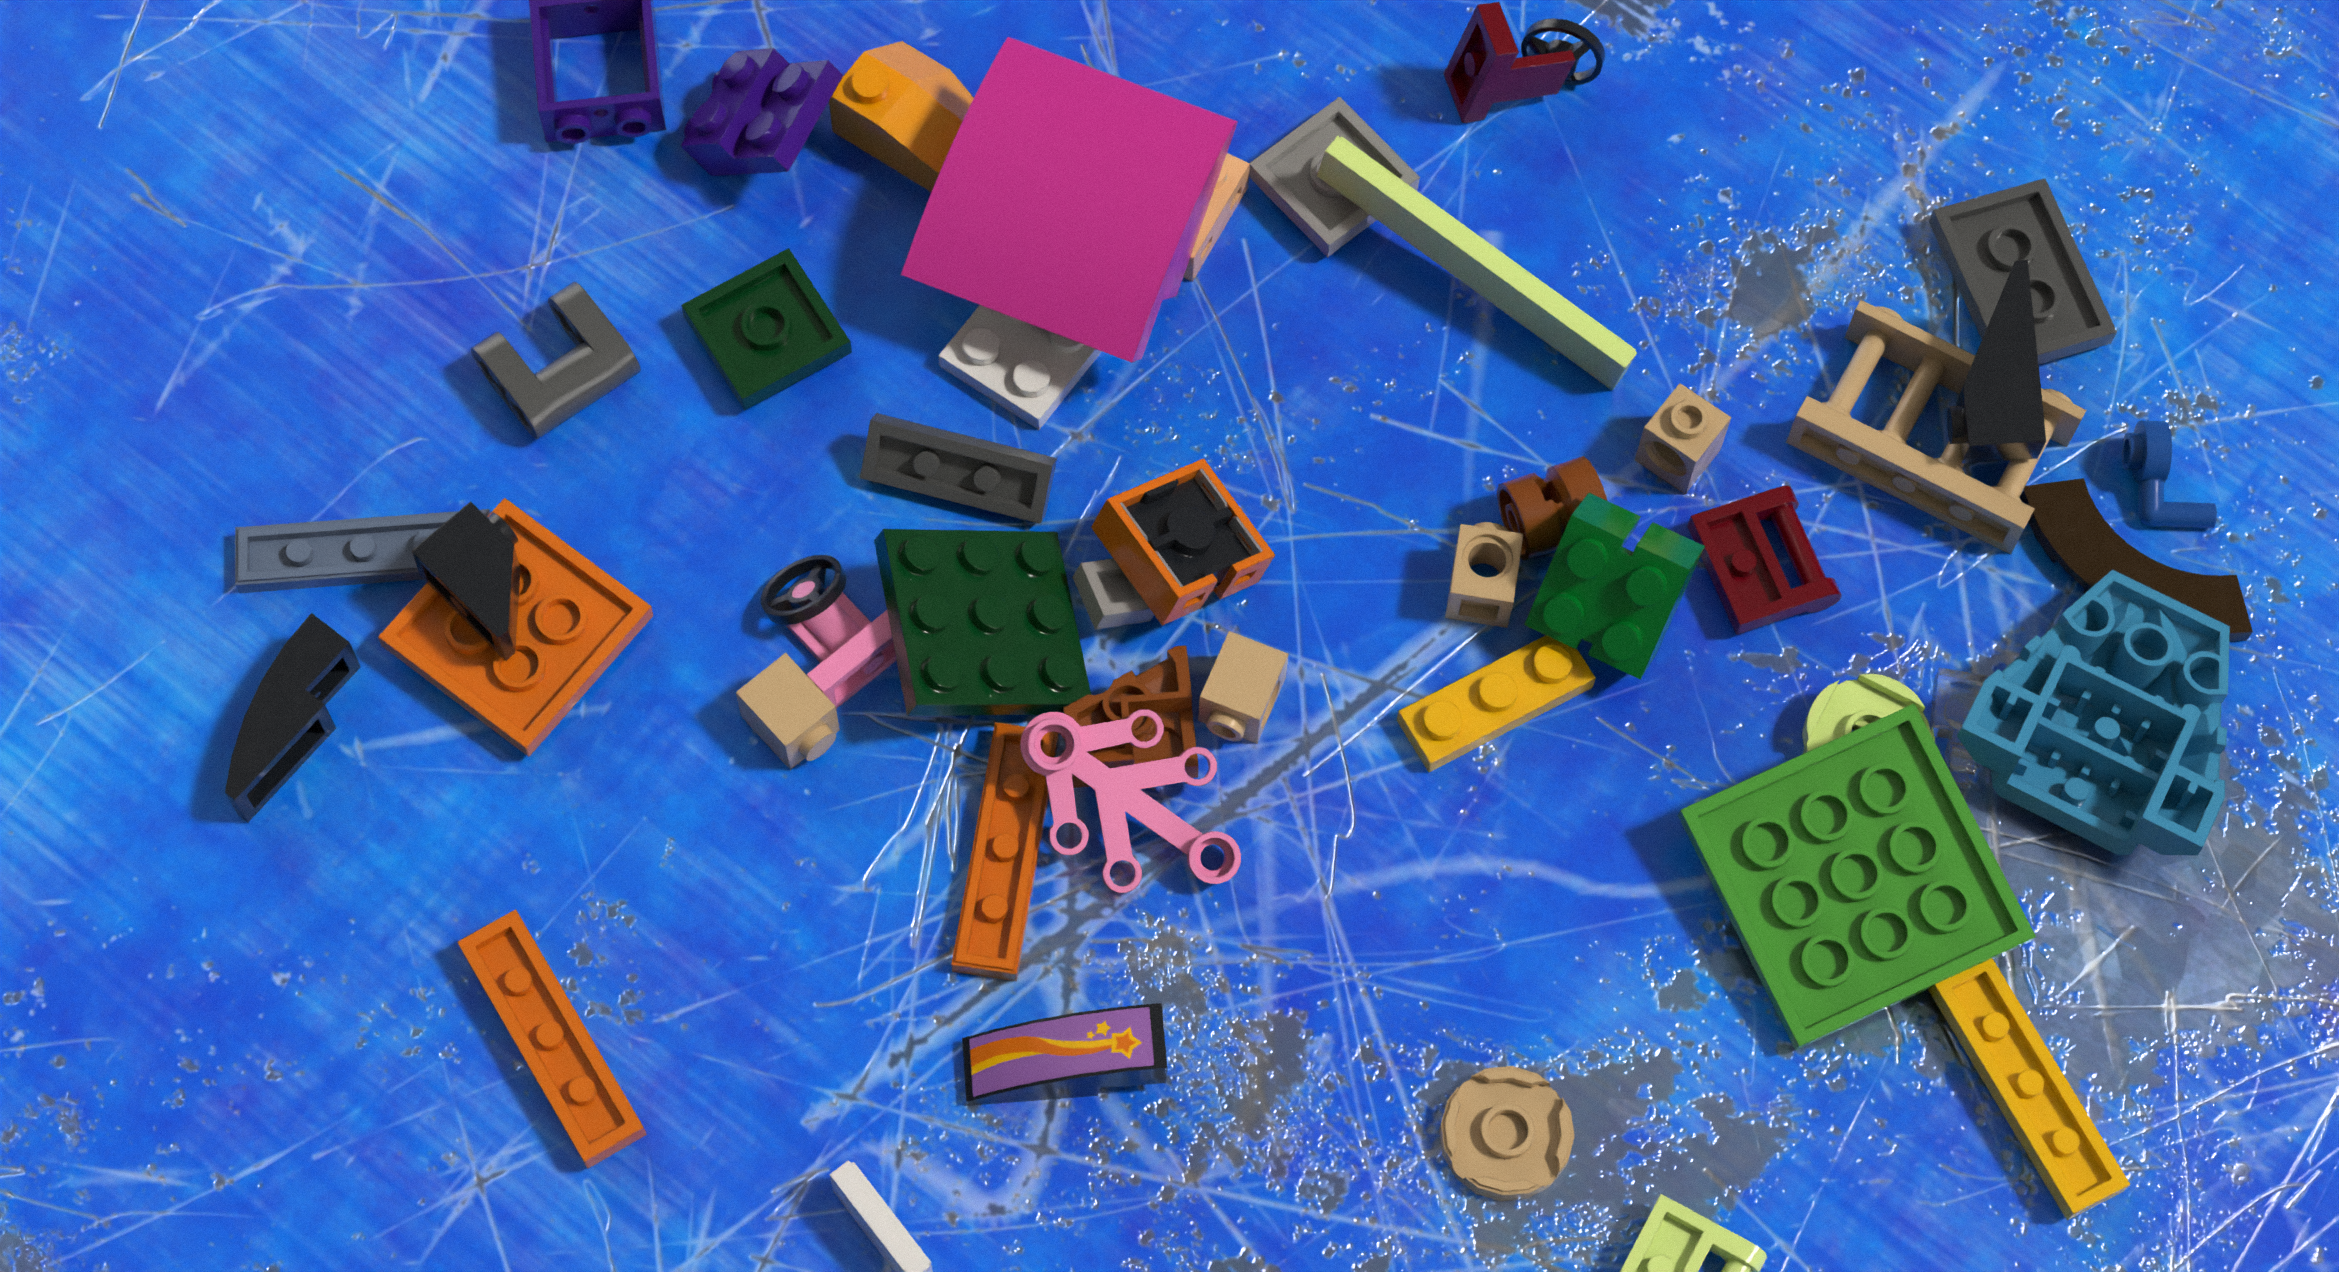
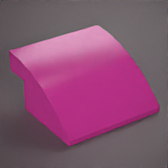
[901,37,1238,362]

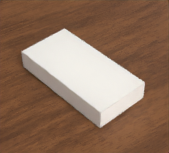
[829,1160,933,1272]

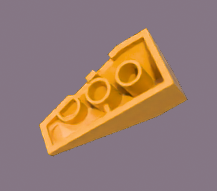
[829,41,974,192]

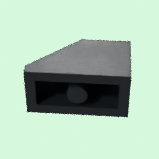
[412,501,521,661]

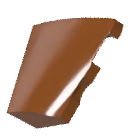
[1064,645,1199,788]

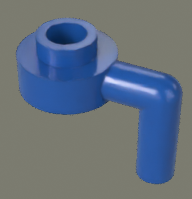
[2122,421,2217,528]

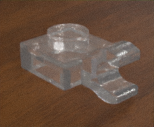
[1930,668,1989,789]

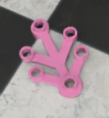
[1020,709,1241,893]

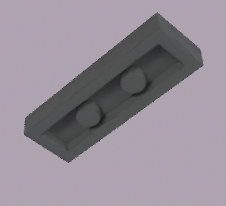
[860,413,1057,524]

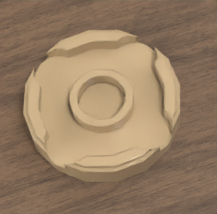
[1439,1066,1575,1201]

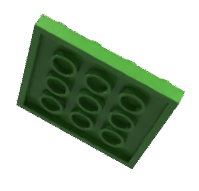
[1678,703,2036,1050]

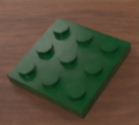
[874,529,1091,716]

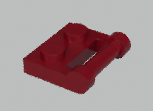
[1687,486,1842,635]

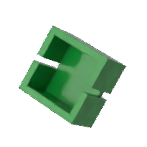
[1524,493,1705,680]

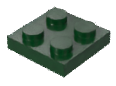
[681,248,852,410]

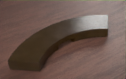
[2019,478,2253,642]

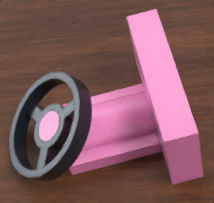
[760,555,896,709]

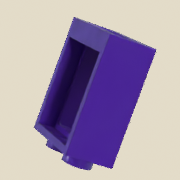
[529,0,666,144]

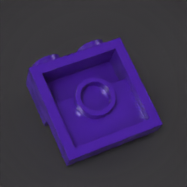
[680,48,843,176]

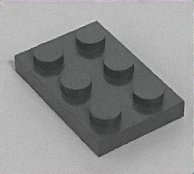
[1929,178,2117,365]

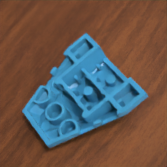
[1957,569,2230,855]

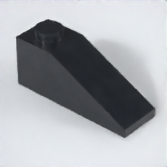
[1947,260,2046,463]

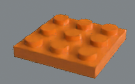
[378,498,653,757]

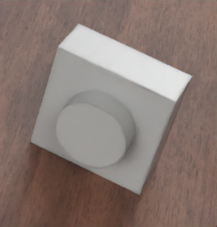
[1072,558,1154,630]

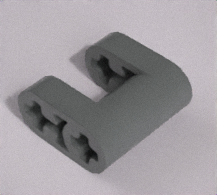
[470,282,641,439]

